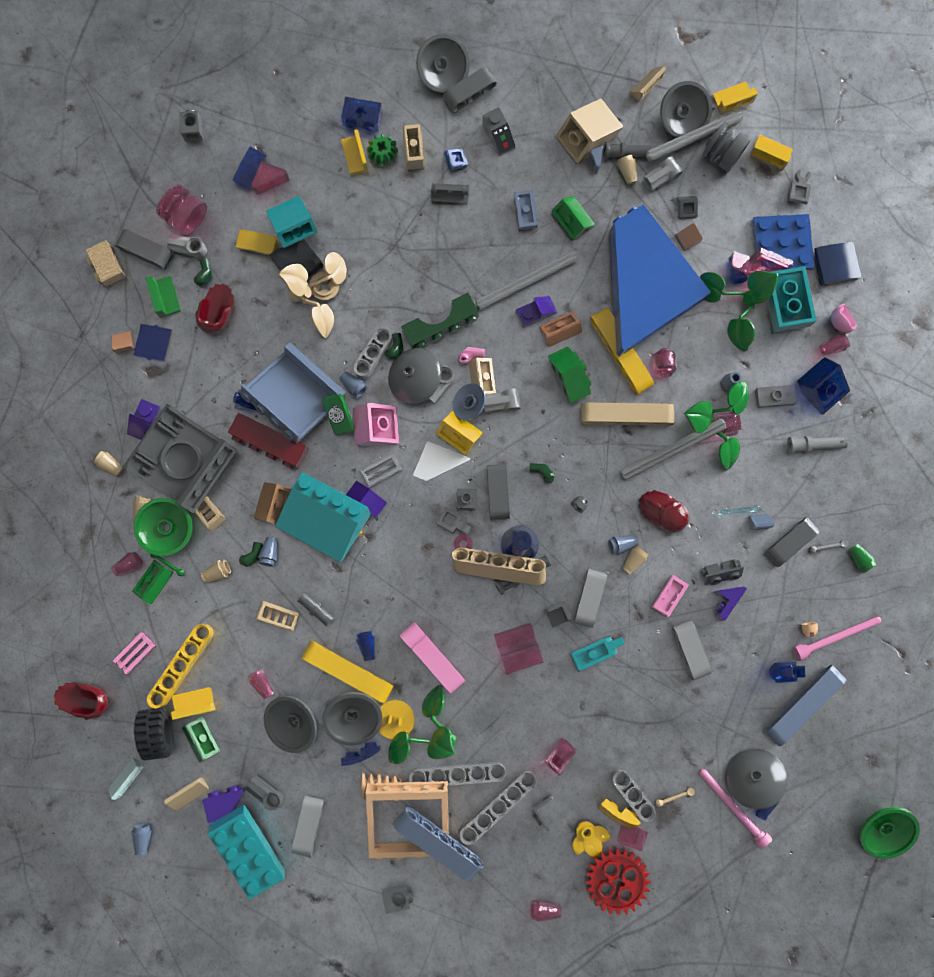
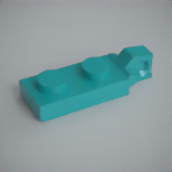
[570,637,625,672]

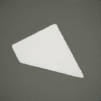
[413,441,470,481]

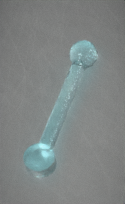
[721,505,761,514]

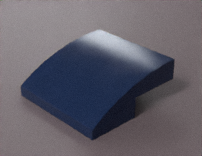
[814,242,861,284]

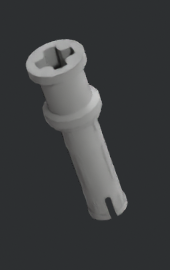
[787,436,848,454]

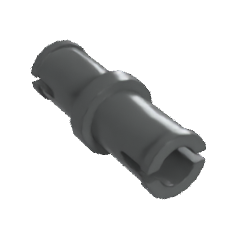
[297,592,334,626]

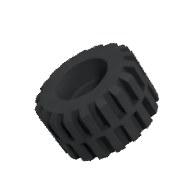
[134,707,173,761]

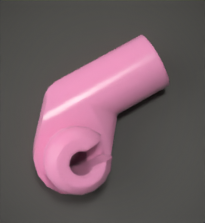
[458,347,485,364]

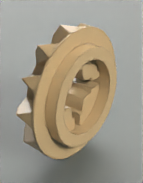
[310,271,339,301]

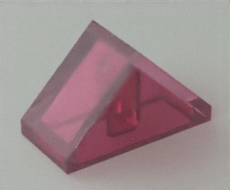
[252,161,290,195]
[543,737,577,776]

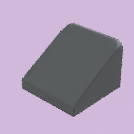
[677,196,698,218]

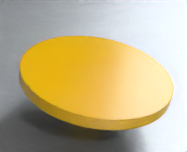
[379,700,415,739]

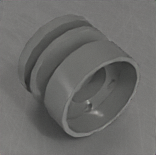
[702,121,751,173]

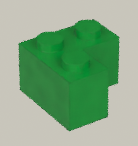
[548,346,592,403]

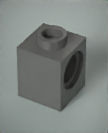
[179,110,203,141]
[457,489,477,511]
[382,885,413,914]

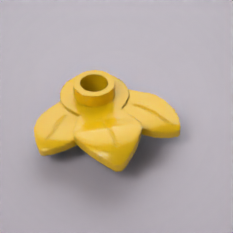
[572,821,611,858]

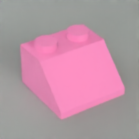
[353,403,399,446]

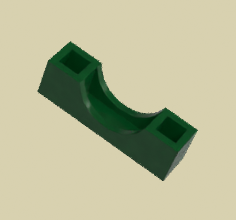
[401,293,479,349]

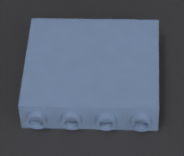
[241,342,345,444]

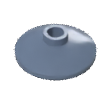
[453,383,486,420]

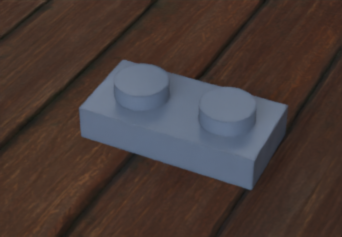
[514,190,538,230]

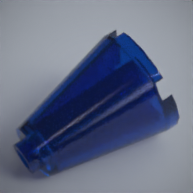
[501,525,539,558]

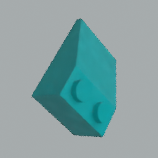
[769,266,817,333]

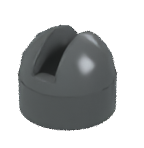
[571,496,588,513]

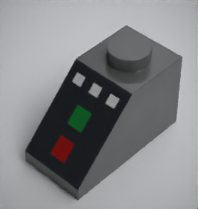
[482,107,516,156]

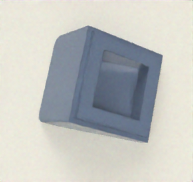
[588,146,603,174]
[749,514,774,530]

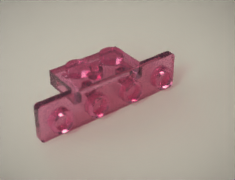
[731,247,793,275]

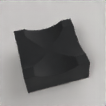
[270,239,323,277]

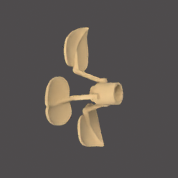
[278,252,346,339]

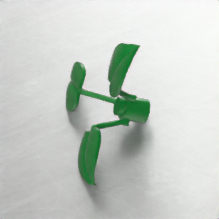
[700,270,778,351]
[684,381,749,470]
[388,685,456,764]

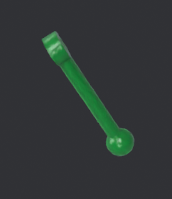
[150,554,184,576]

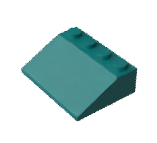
[275,472,371,563]

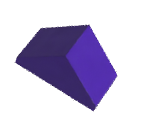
[346,480,387,518]

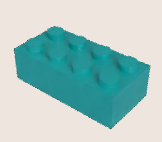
[207,804,285,900]

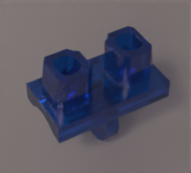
[769,662,806,683]

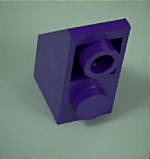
[202,785,246,823]

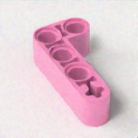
[399,622,466,694]

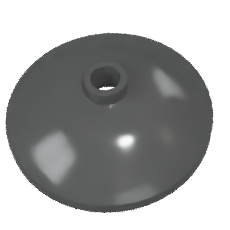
[416,34,470,93]
[660,81,712,138]
[388,348,442,404]
[323,692,382,746]
[264,695,317,753]
[726,749,788,810]

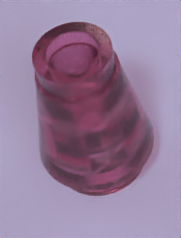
[819,333,850,356]
[111,552,142,577]
[248,669,274,700]
[531,901,561,922]

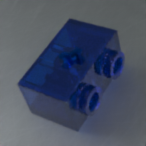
[341,97,383,132]

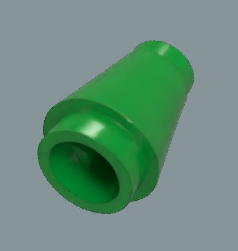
[849,544,877,573]

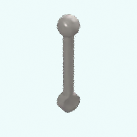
[809,540,848,553]

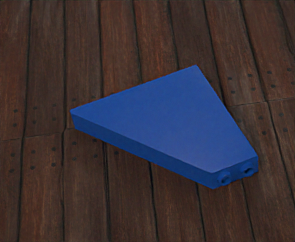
[610,204,711,357]

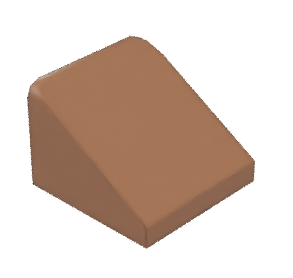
[676,223,703,251]
[112,331,134,354]

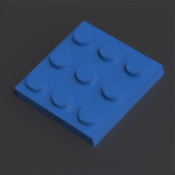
[752,214,814,272]

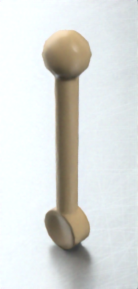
[655,788,695,807]

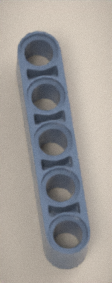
[765,665,846,747]
[393,807,483,882]

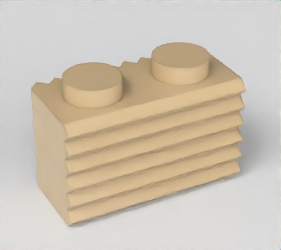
[402,124,425,170]
[86,240,126,287]

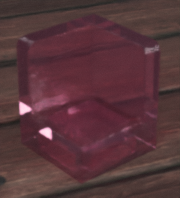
[617,825,648,852]

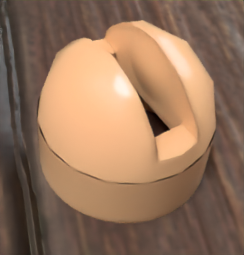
[801,622,818,637]

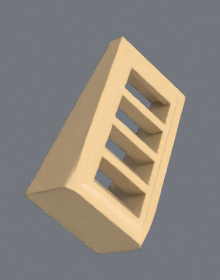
[195,496,226,531]
[255,601,299,632]

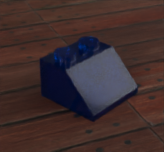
[797,357,850,415]

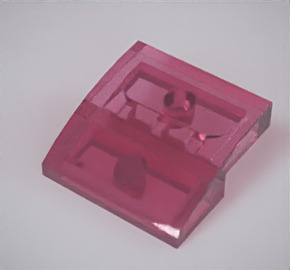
[494,623,544,674]

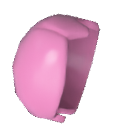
[831,304,857,334]

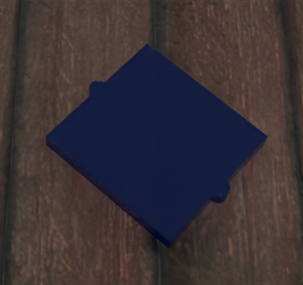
[134,324,172,362]

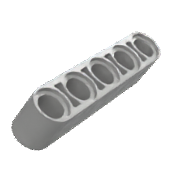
[409,762,506,786]
[460,770,537,845]

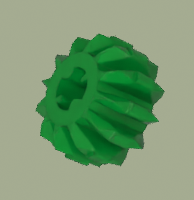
[366,133,398,167]

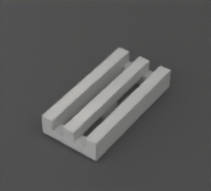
[360,453,402,488]

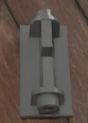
[431,183,469,203]
[701,559,744,585]

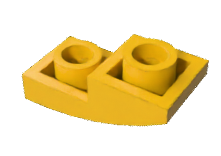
[236,229,278,255]
[597,799,641,829]

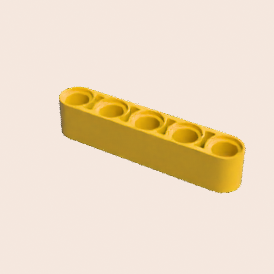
[590,307,654,395]
[147,624,214,708]
[301,640,394,704]

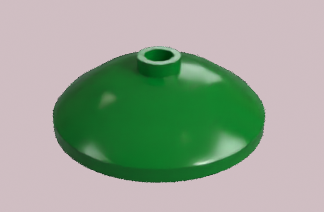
[133,498,193,556]
[860,807,920,859]

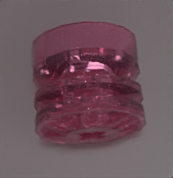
[156,184,207,235]

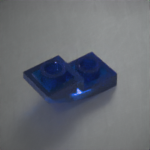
[232,146,267,189]
[341,742,382,766]

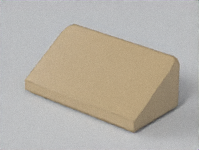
[630,66,666,101]
[469,358,496,395]
[164,778,209,811]

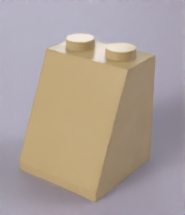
[556,99,623,164]

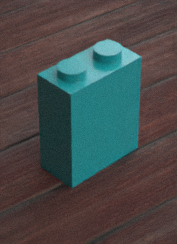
[266,195,318,248]

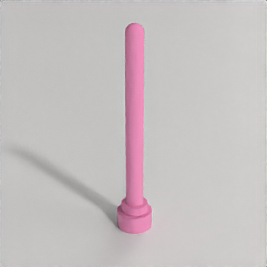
[793,617,881,661]
[699,769,772,849]

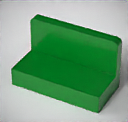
[551,196,595,240]
[145,276,181,318]

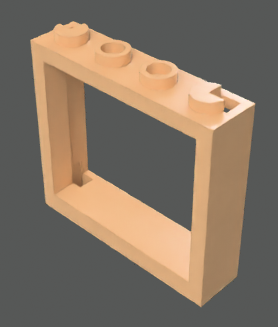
[366,781,449,859]

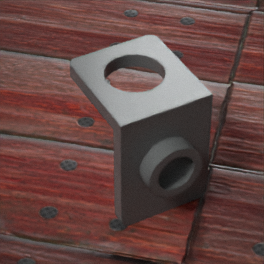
[532,794,553,831]

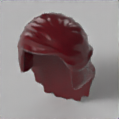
[195,284,234,334]
[638,490,690,533]
[54,682,108,720]

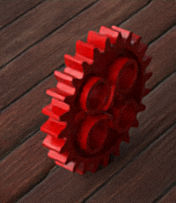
[585,847,651,916]

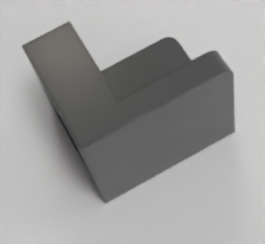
[545,602,572,628]

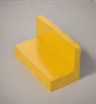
[712,82,758,114]
[341,129,368,176]
[750,135,793,170]
[435,411,483,455]
[171,687,215,720]

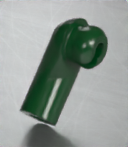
[194,258,212,286]
[385,333,404,360]
[529,463,555,483]
[239,542,263,567]

